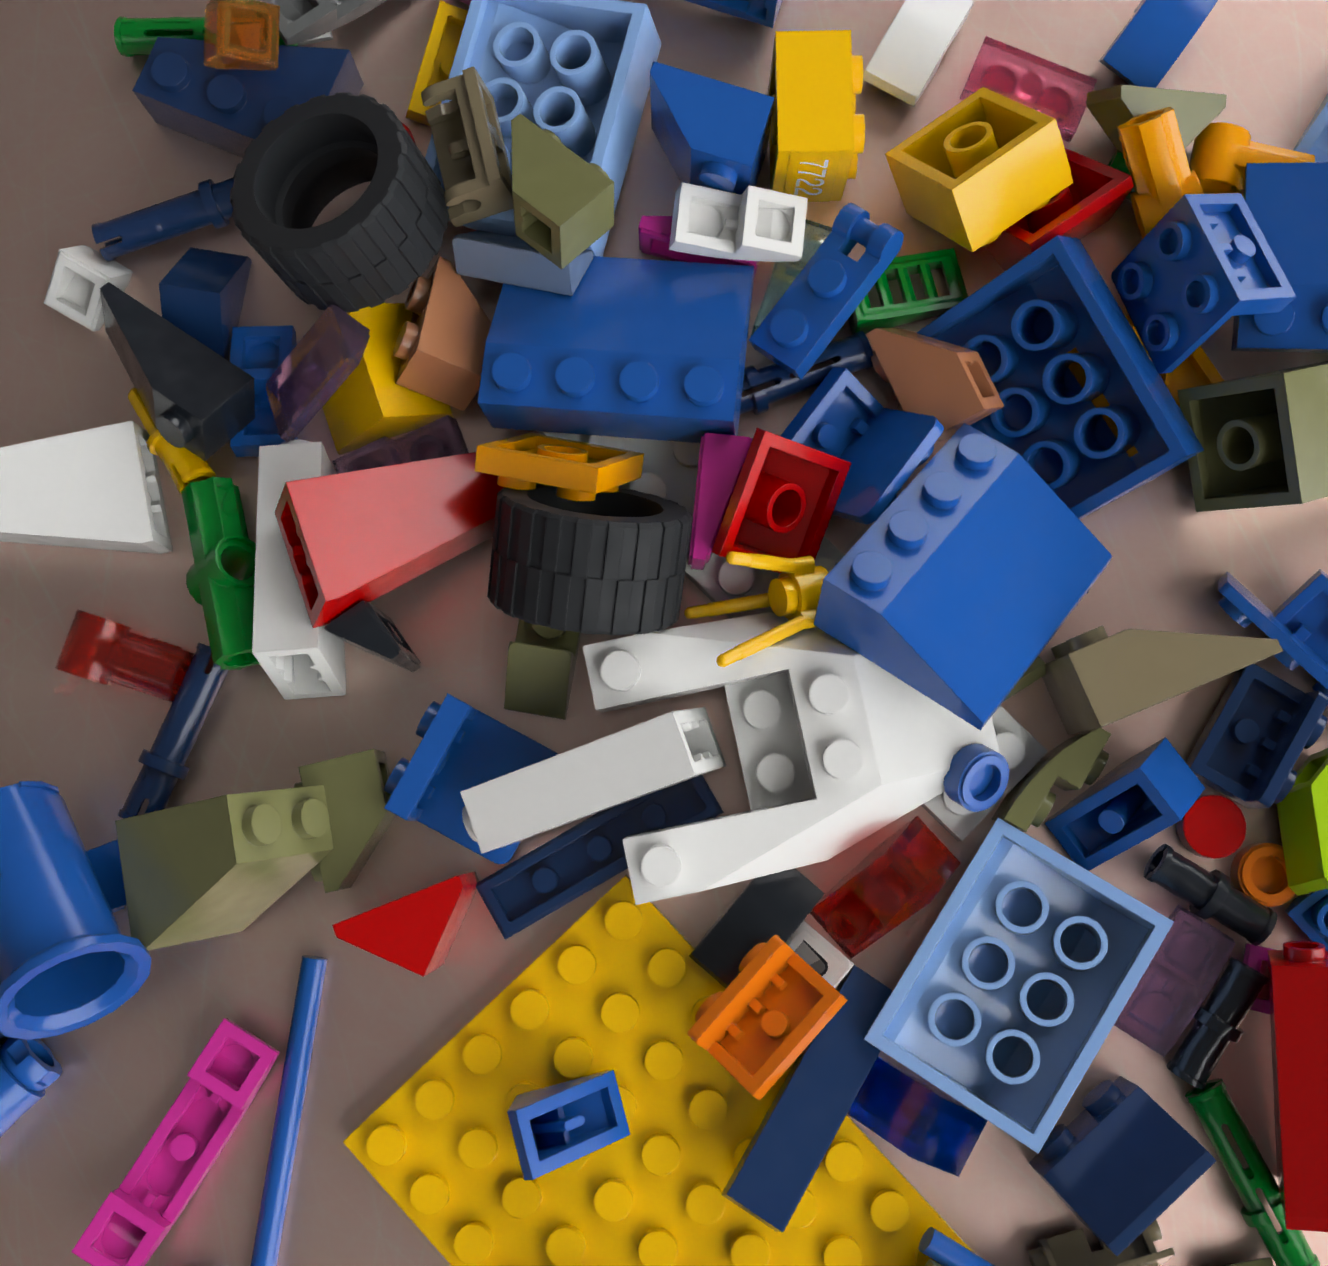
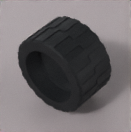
[230,92,449,313]
[487,483,692,635]

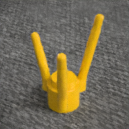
[684,551,829,667]

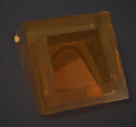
[204,0,280,70]

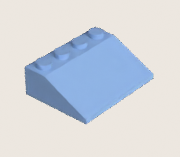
[425,0,662,257]
[864,818,1174,1153]

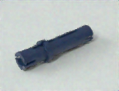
[91,178,234,262]
[740,331,874,415]
[118,642,229,819]

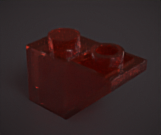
[810,816,961,959]

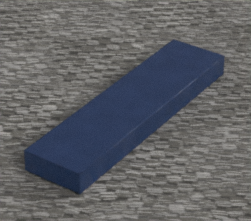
[476,775,724,940]
[721,965,893,1233]

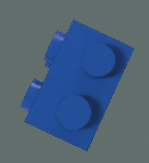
[781,366,944,525]
[384,693,558,864]

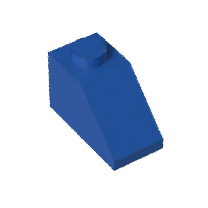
[1045,737,1205,871]

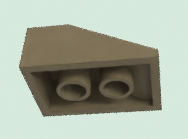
[1042,626,1283,735]

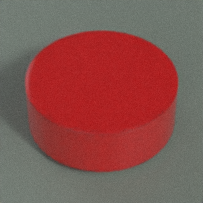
[1176,795,1246,858]

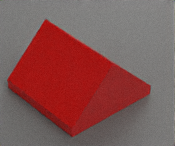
[985,147,1134,272]
[711,428,851,574]
[332,871,479,977]

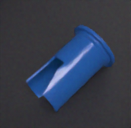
[0,781,152,1040]

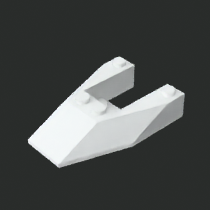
[582,612,1000,905]

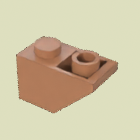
[393,256,491,411]
[866,328,1004,442]

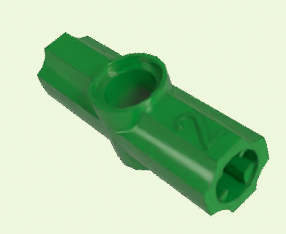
[181,476,260,670]

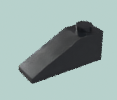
[100,282,255,461]

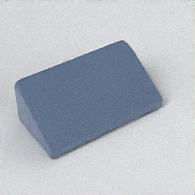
[452,230,593,296]

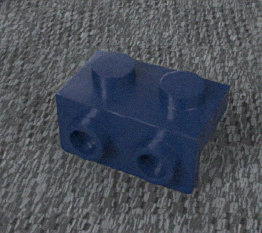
[1186,664,1328,808]

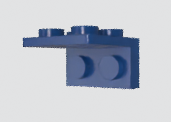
[1111,193,1296,374]

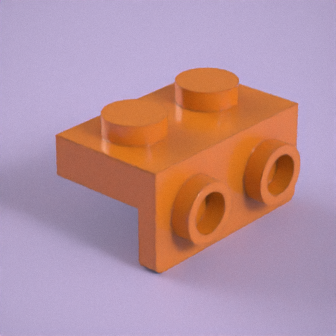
[687,935,848,1100]

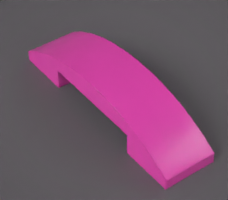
[71,1018,280,1266]

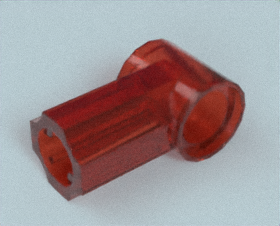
[55,609,194,702]

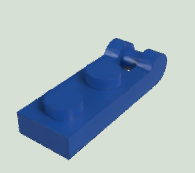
[749,203,904,380]

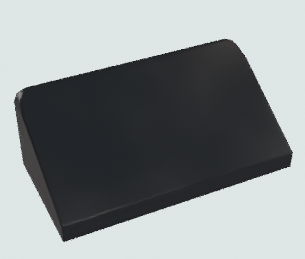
[324,600,421,672]

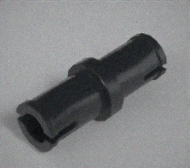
[1144,844,1278,946]
[1167,957,1270,1090]

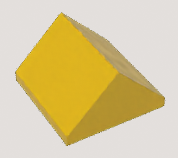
[301,303,454,455]

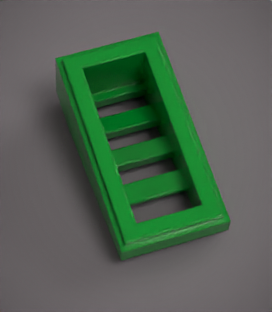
[848,248,968,335]

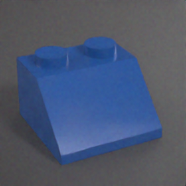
[650,61,774,195]

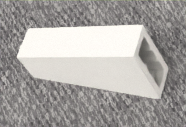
[0,420,173,554]
[252,439,346,700]
[460,707,726,854]

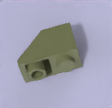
[511,113,614,270]
[294,749,396,893]

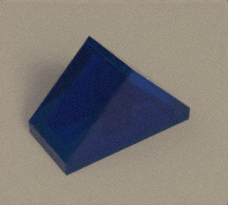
[847,1056,987,1177]

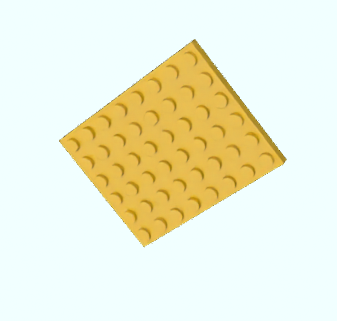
[343,874,975,1266]

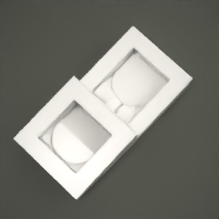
[863,0,974,107]
[669,182,808,262]

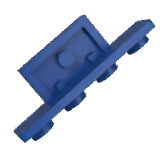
[1218,569,1328,696]

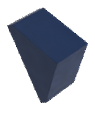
[159,247,252,362]

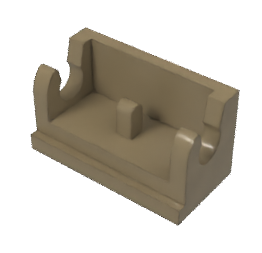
[421,66,514,227]

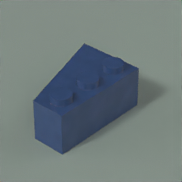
[132,37,364,158]

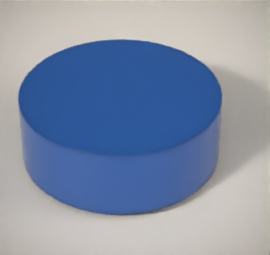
[944,743,1009,812]

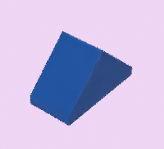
[507,1070,630,1180]

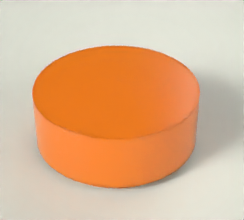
[1230,843,1295,907]

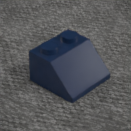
[1029,1076,1216,1256]

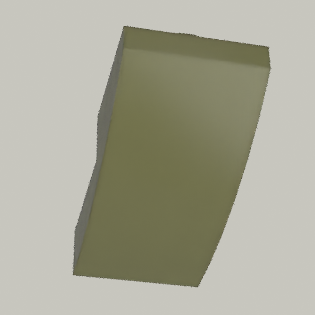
[992,728,1111,832]

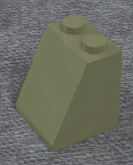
[1178,361,1328,512]
[115,785,334,951]

